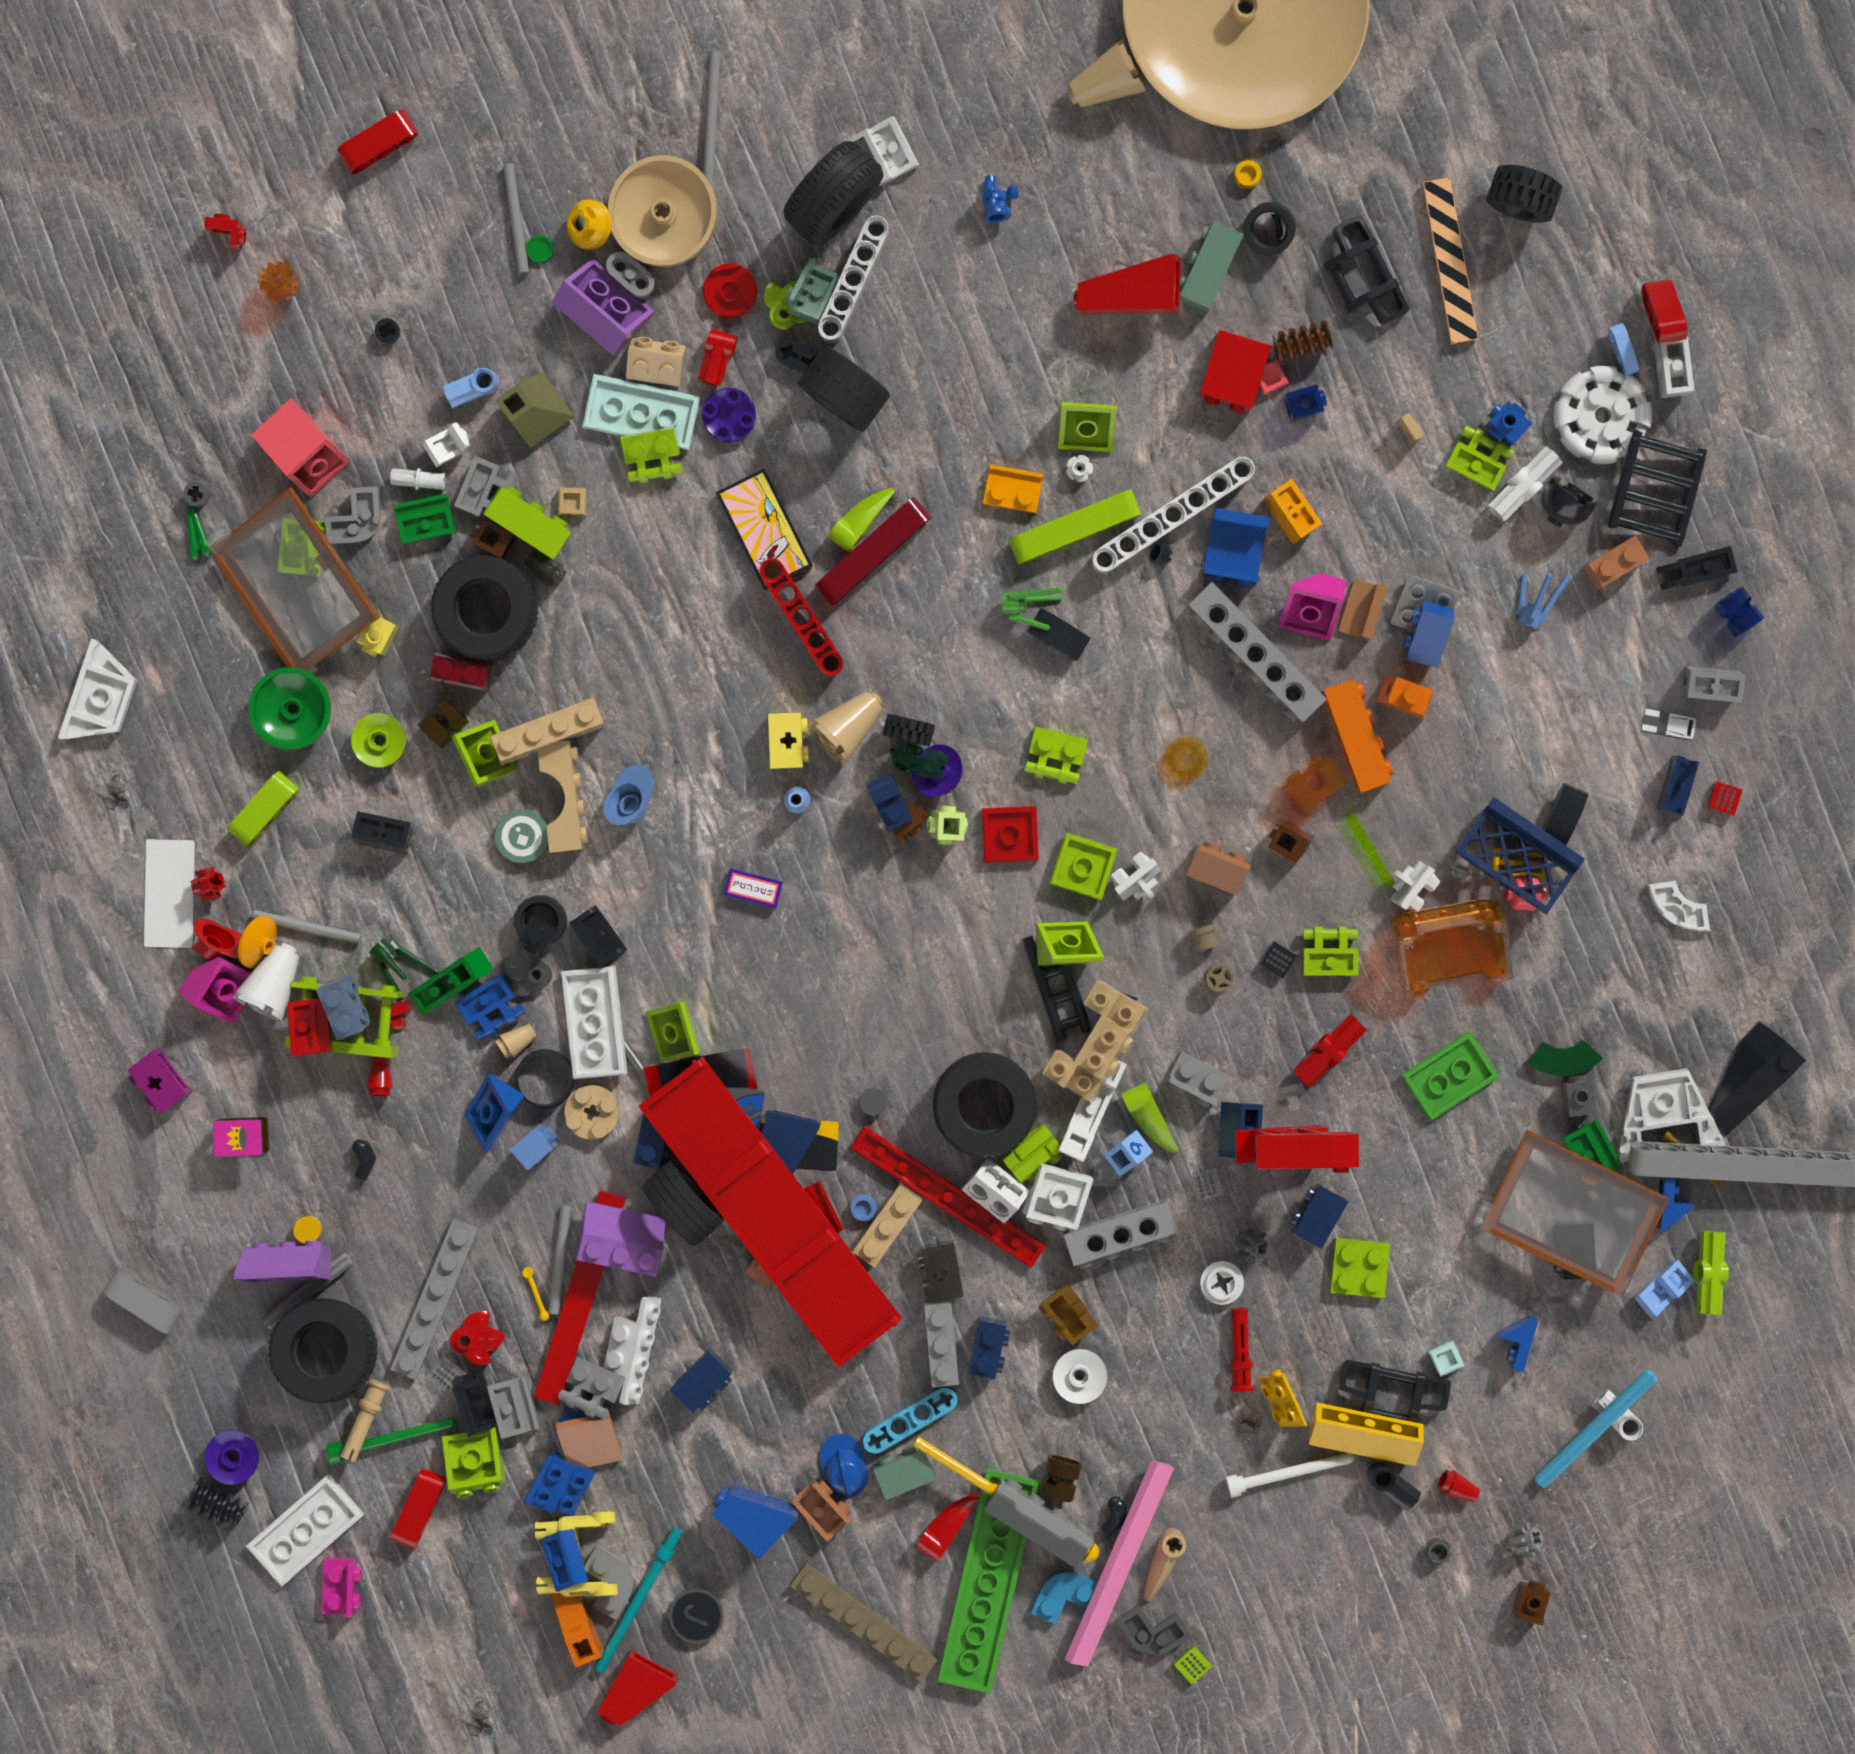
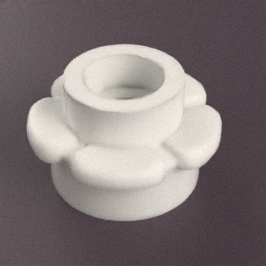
[1066,455,1093,482]

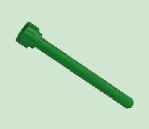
[326,1417,457,1465]

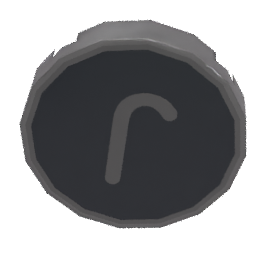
[669,1587,724,1643]

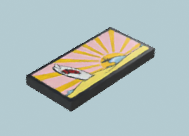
[715,468,813,591]

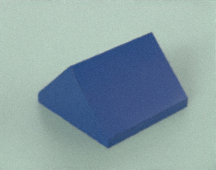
[464,1074,525,1152]

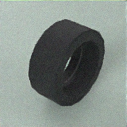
[1243,202,1296,256]
[514,895,567,944]

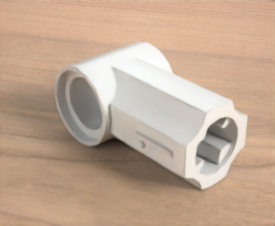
[1591,1389,1644,1441]

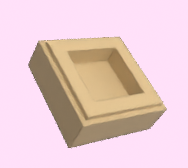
[1398,413,1424,443]
[558,488,587,516]

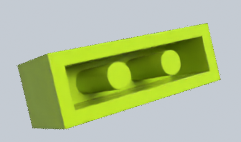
[482,485,571,560]

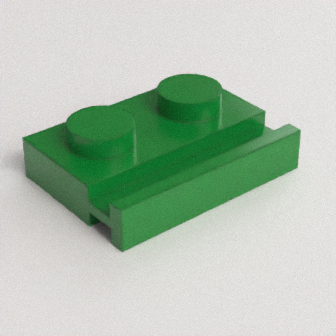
[393,494,457,545]
[1561,1119,1624,1186]

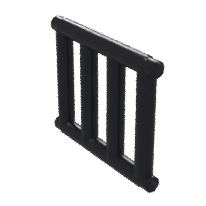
[1608,430,1707,547]

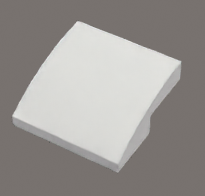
[845,116,919,186]

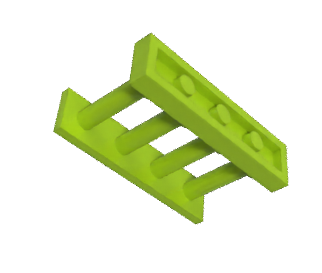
[285,976,404,1058]

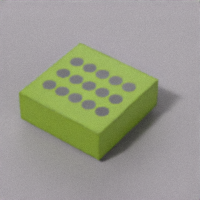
[1173,1644,1212,1685]

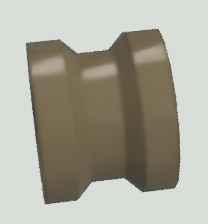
[1188,923,1221,953]
[1205,964,1234,992]

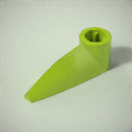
[828,488,895,553]
[1121,1082,1179,1153]

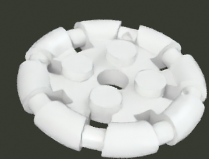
[1553,366,1652,465]

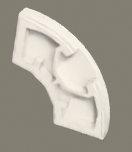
[1647,881,1710,931]

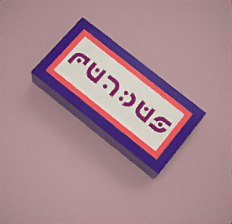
[723,868,783,908]

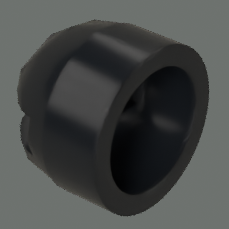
[1149,542,1173,566]

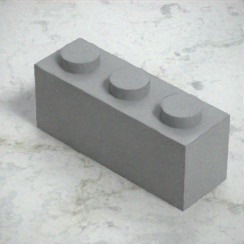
[924,1299,959,1387]

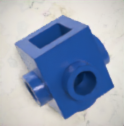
[1486,401,1532,447]

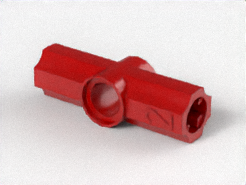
[1293,1014,1367,1088]

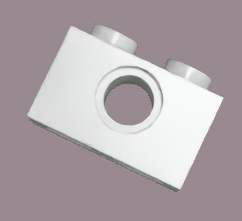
[1654,336,1694,398]

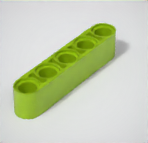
[1008,489,1142,565]

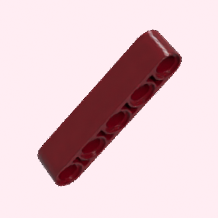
[815,497,932,606]

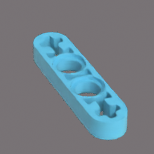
[863,1386,957,1454]

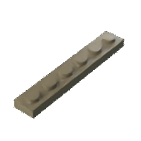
[790,1562,937,1682]

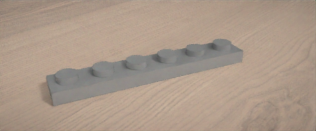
[390,1218,479,1380]

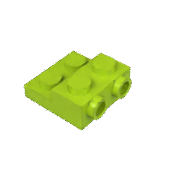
[442,1427,506,1498]

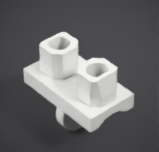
[1110,852,1162,901]
[1389,860,1440,913]

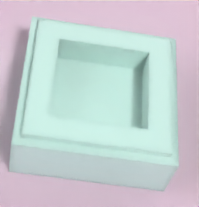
[1428,1340,1464,1377]

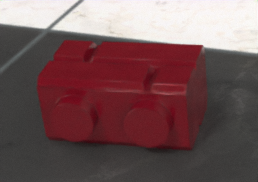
[430,653,492,692]

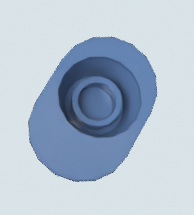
[603,765,654,825]

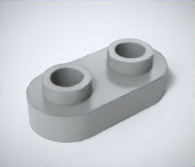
[606,252,655,298]

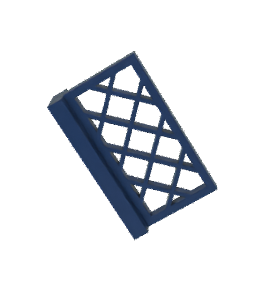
[1455,797,1585,915]

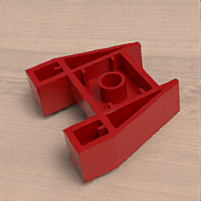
[1235,1125,1359,1173]

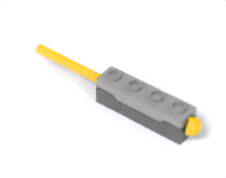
[913,1436,1099,1569]

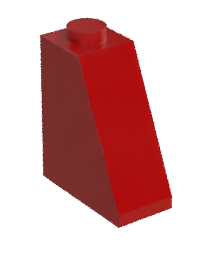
[597,1649,679,1726]

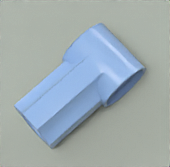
[443,368,500,409]

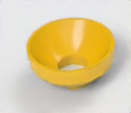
[567,199,611,250]

